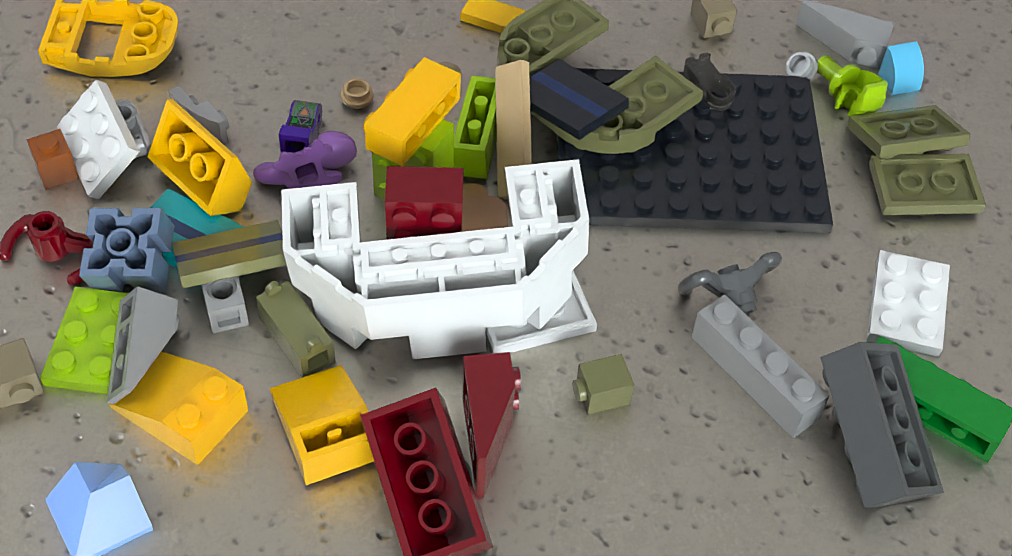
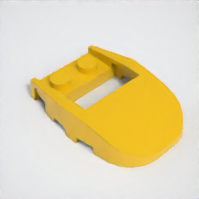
[38,0,178,77]

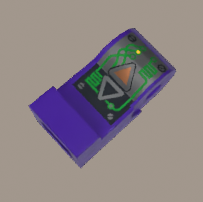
[278,100,322,153]

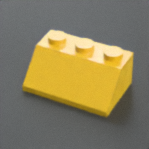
[147,99,252,216]

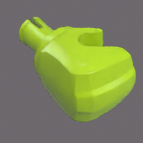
[816,55,888,116]

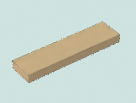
[495,60,531,200]

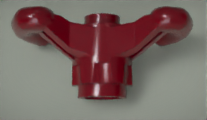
[0,211,93,287]

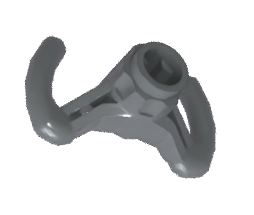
[678,252,782,315]

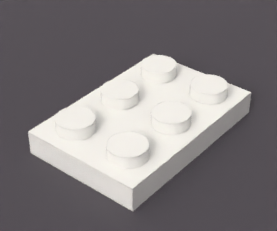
[57,79,140,199]
[866,250,950,357]

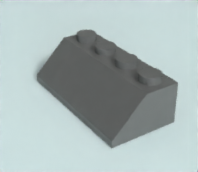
[820,342,944,508]

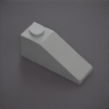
[796,0,894,69]
[107,286,180,404]

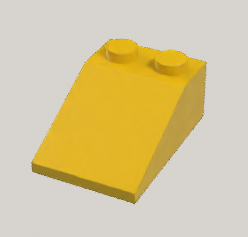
[109,351,249,465]

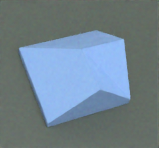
[45,462,153,556]

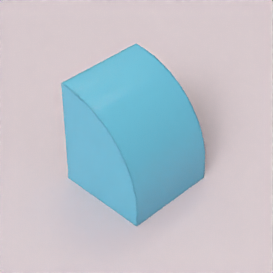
[878,41,924,95]

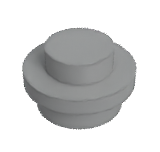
[786,52,818,80]

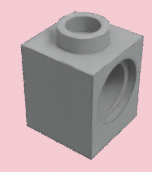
[201,276,249,333]

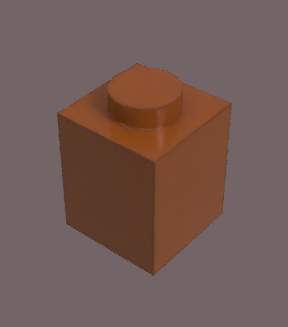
[26,129,79,190]

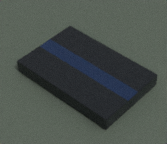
[529,59,629,140]

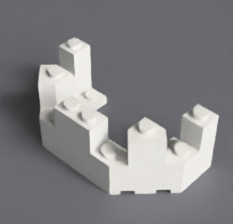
[281,159,589,359]

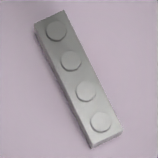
[691,295,830,438]

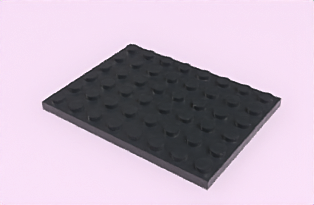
[557,68,833,233]

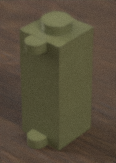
[256,281,336,377]

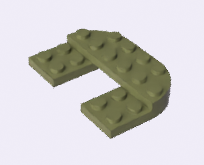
[497,0,703,154]

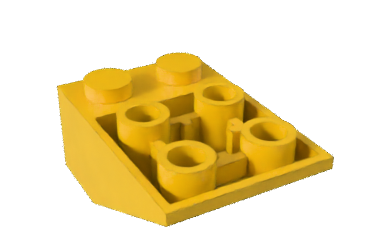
[269,365,374,485]

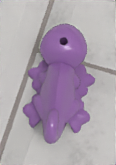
[253,131,357,189]

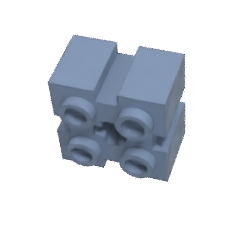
[79,208,175,292]

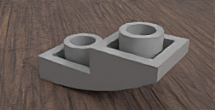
[168,85,229,145]

